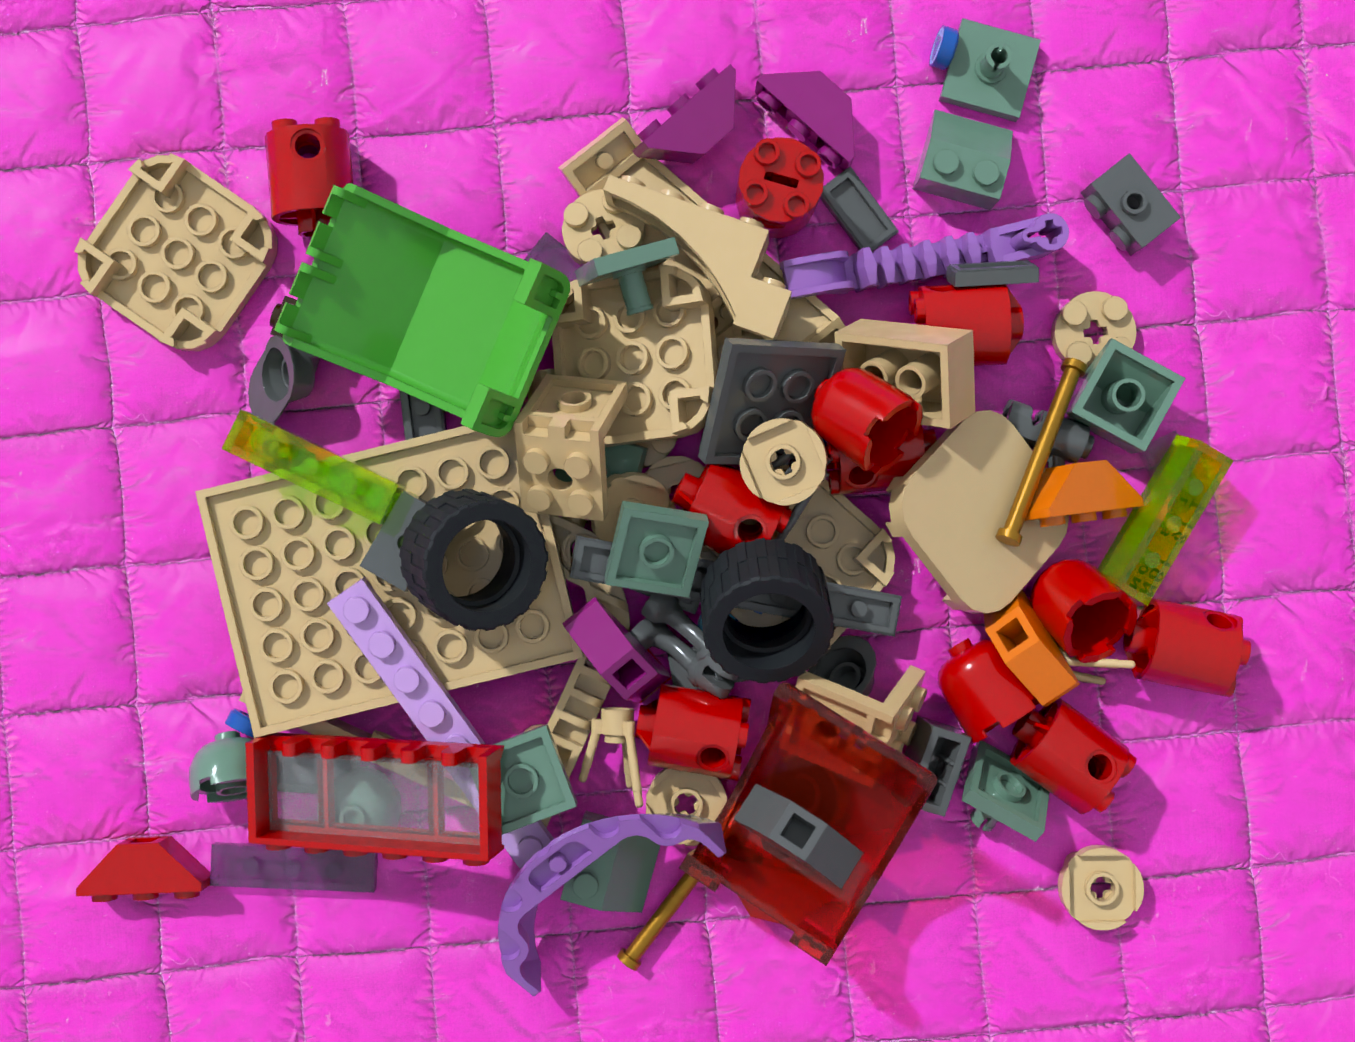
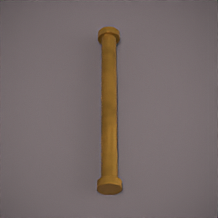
[995,358,1087,547]
[617,798,743,971]

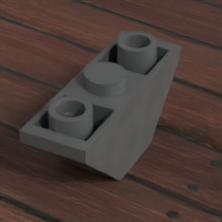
[733,784,863,890]

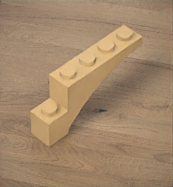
[603,175,792,340]

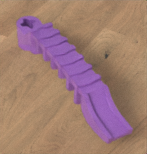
[779,213,1069,299]

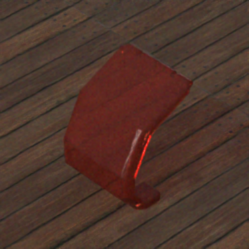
[679,682,937,966]

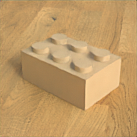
[834,319,975,429]

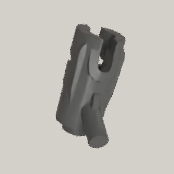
[1002,399,1094,468]

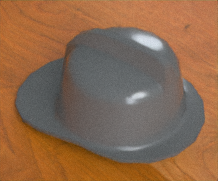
[248,335,320,425]
[807,635,877,721]

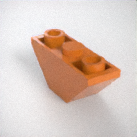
[1025,460,1144,527]
[983,589,1080,707]

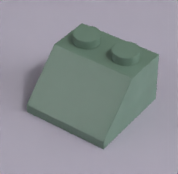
[912,110,1013,210]
[1064,338,1186,454]
[560,811,660,913]

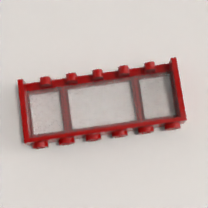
[245,733,505,866]

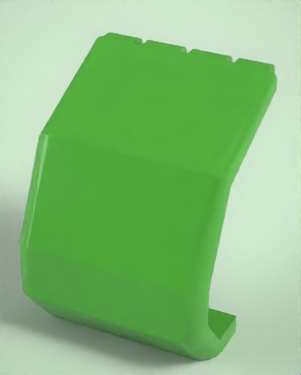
[274,183,570,437]

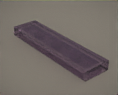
[210,842,378,893]

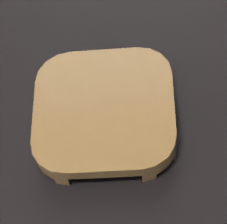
[74,153,278,351]
[552,265,718,447]
[885,410,1069,614]
[699,465,895,650]

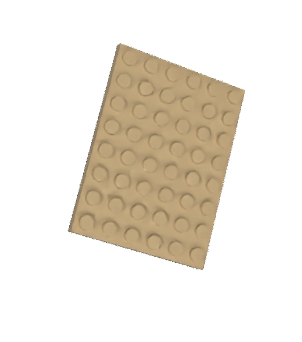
[195,412,584,738]

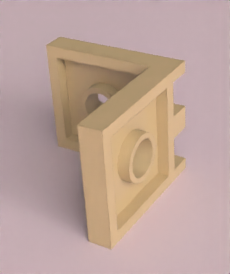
[514,374,628,521]
[780,665,927,787]

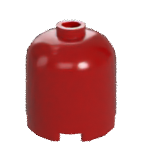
[811,368,923,475]
[1030,559,1138,663]
[938,638,1040,744]

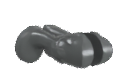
[630,593,738,699]

